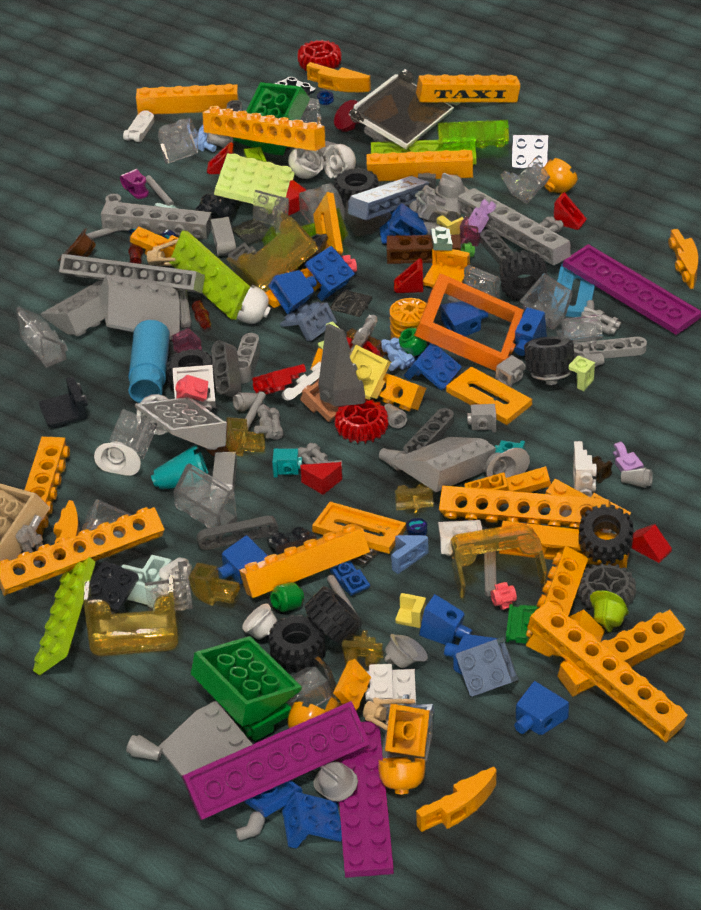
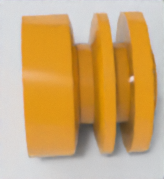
[389,298,428,342]

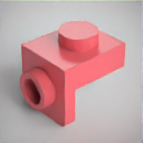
[175,375,208,402]

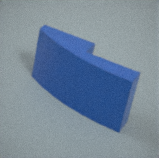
[329,560,370,596]

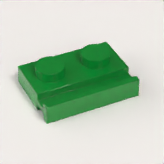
[506,604,539,644]

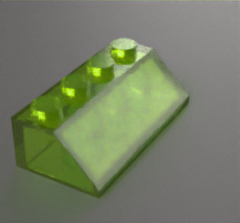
[437,120,509,150]

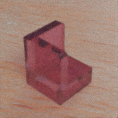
[460,216,483,246]
[172,328,202,353]

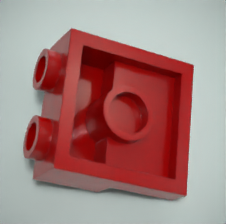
[252,364,306,395]

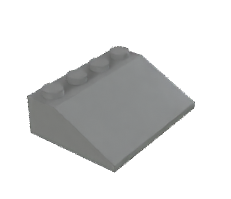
[99,274,180,341]
[40,280,104,336]
[135,397,227,450]
[392,437,496,492]
[159,701,253,776]

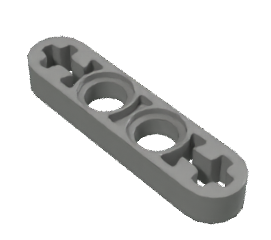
[574,337,647,359]

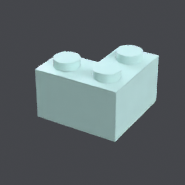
[122,555,172,607]

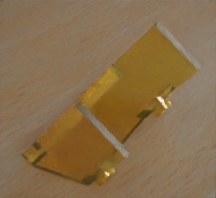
[227,213,318,292]
[449,523,547,598]
[83,575,178,656]

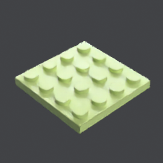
[214,153,295,211]

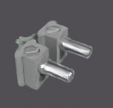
[415,185,448,220]

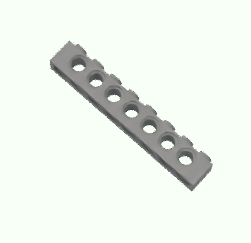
[457,188,571,265]
[59,254,205,293]

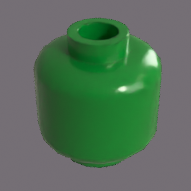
[399,328,427,356]
[270,582,304,612]

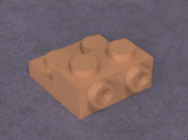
[300,378,342,422]

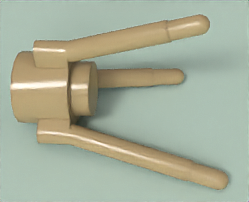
[147,238,179,266]
[363,697,415,730]

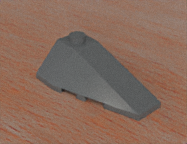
[318,324,366,406]

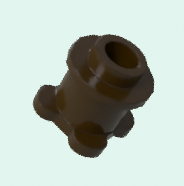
[592,456,613,483]

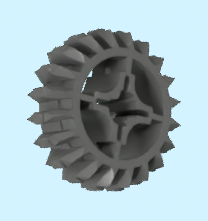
[577,562,636,609]

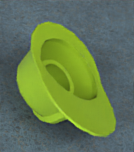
[590,590,629,632]

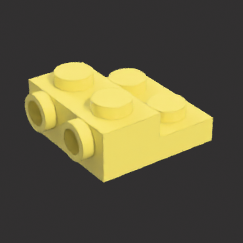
[350,345,391,400]

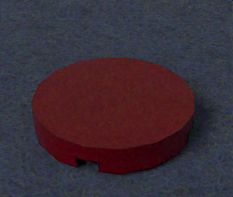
[334,100,364,132]

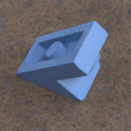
[391,535,429,574]

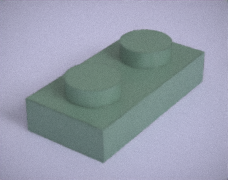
[430,227,452,251]

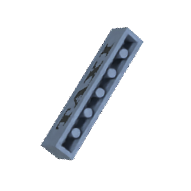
[348,176,429,220]

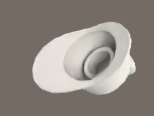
[94,441,141,476]
[243,604,278,640]

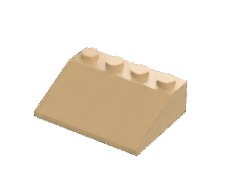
[0,484,50,561]

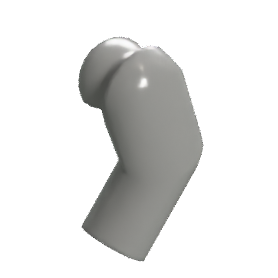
[235,811,265,841]

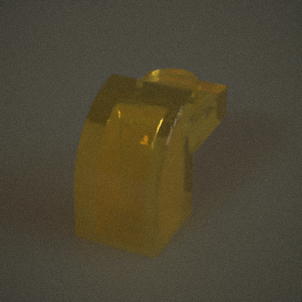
[226,417,265,456]
[189,563,240,606]

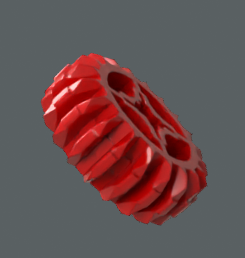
[297,39,342,71]
[335,398,389,444]

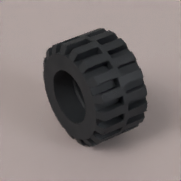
[334,168,379,210]
[500,250,548,302]
[524,336,574,374]
[167,349,215,393]
[578,504,634,564]
[304,586,362,645]
[269,615,326,674]

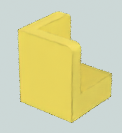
[437,215,465,235]
[396,593,426,628]

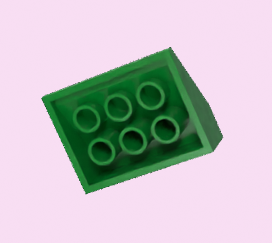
[233,82,310,156]
[191,636,302,726]

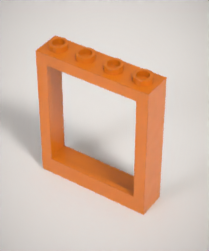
[414,273,524,371]

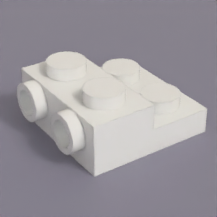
[173,365,216,411]
[573,441,596,497]
[438,520,484,556]
[365,664,416,710]

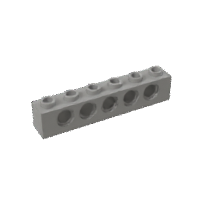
[101,201,211,239]

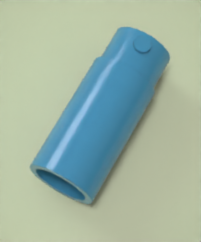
[128,320,170,403]

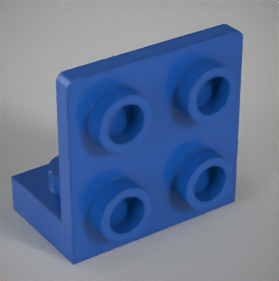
[305,246,355,301]
[404,343,461,390]
[282,792,342,849]

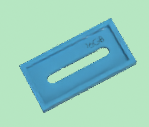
[551,264,595,318]

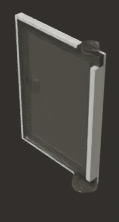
[349,70,454,149]

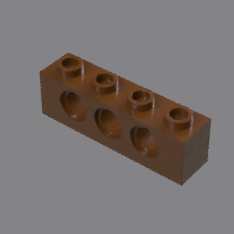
[387,234,461,264]

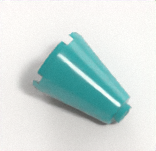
[151,444,210,489]

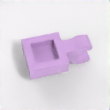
[467,199,496,233]
[613,442,644,472]

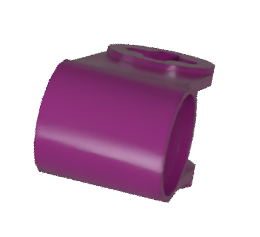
[120,169,149,199]

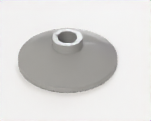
[531,370,571,385]

